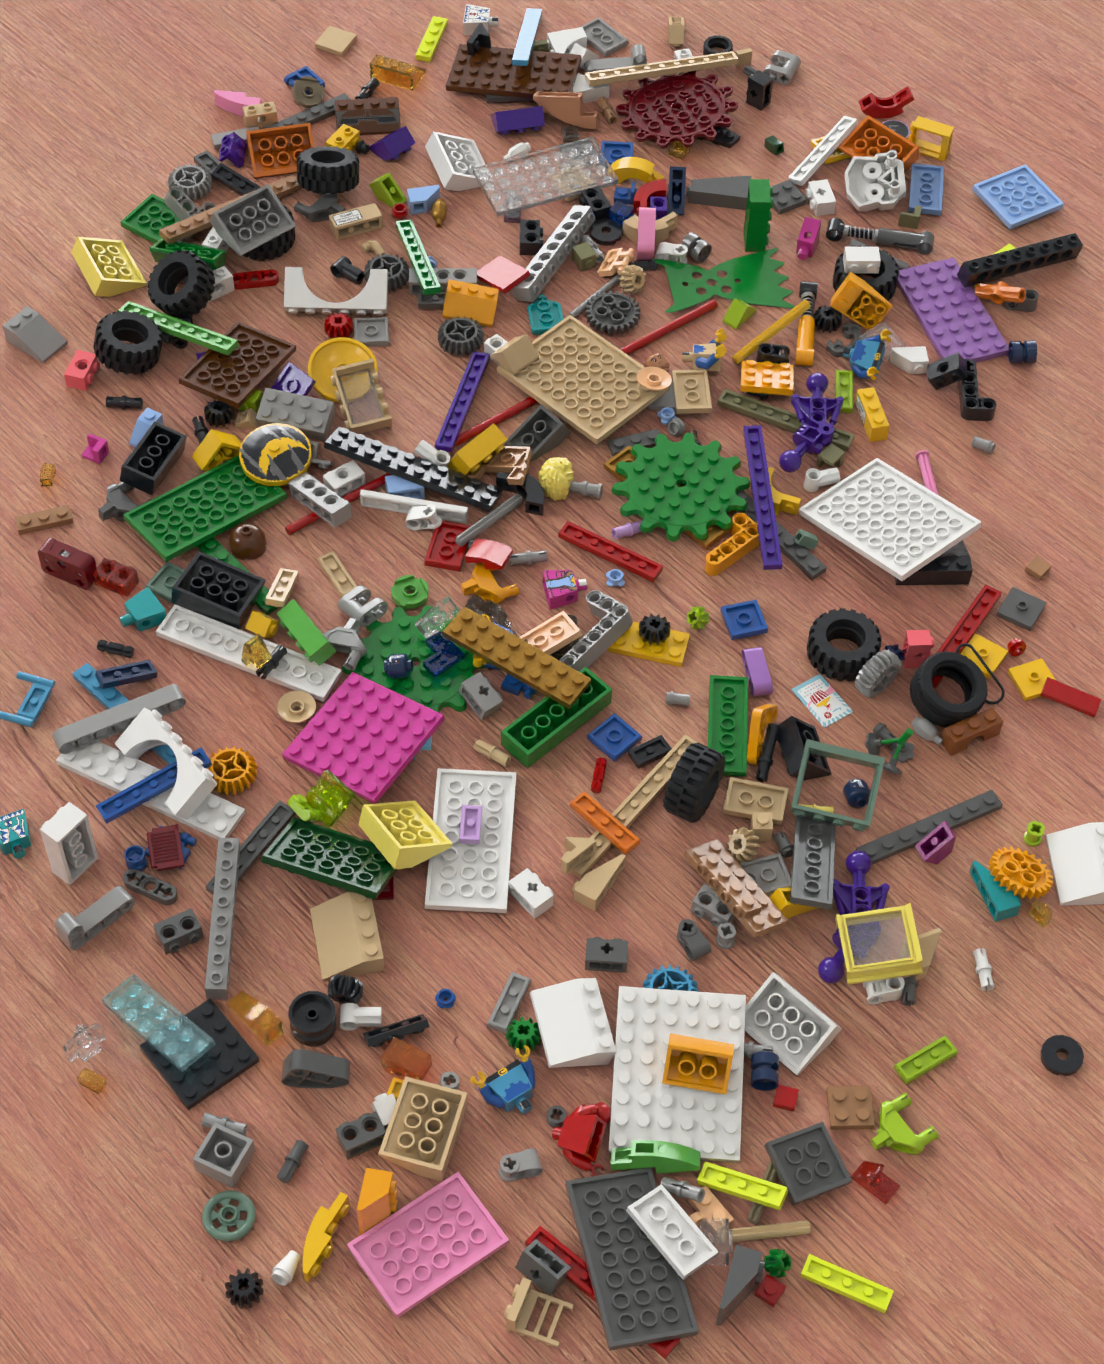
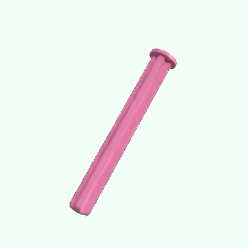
[915,450,938,495]

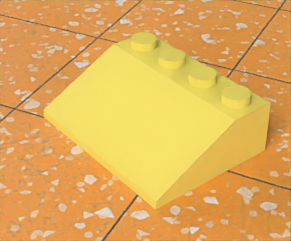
[71,237,147,297]
[358,800,453,869]

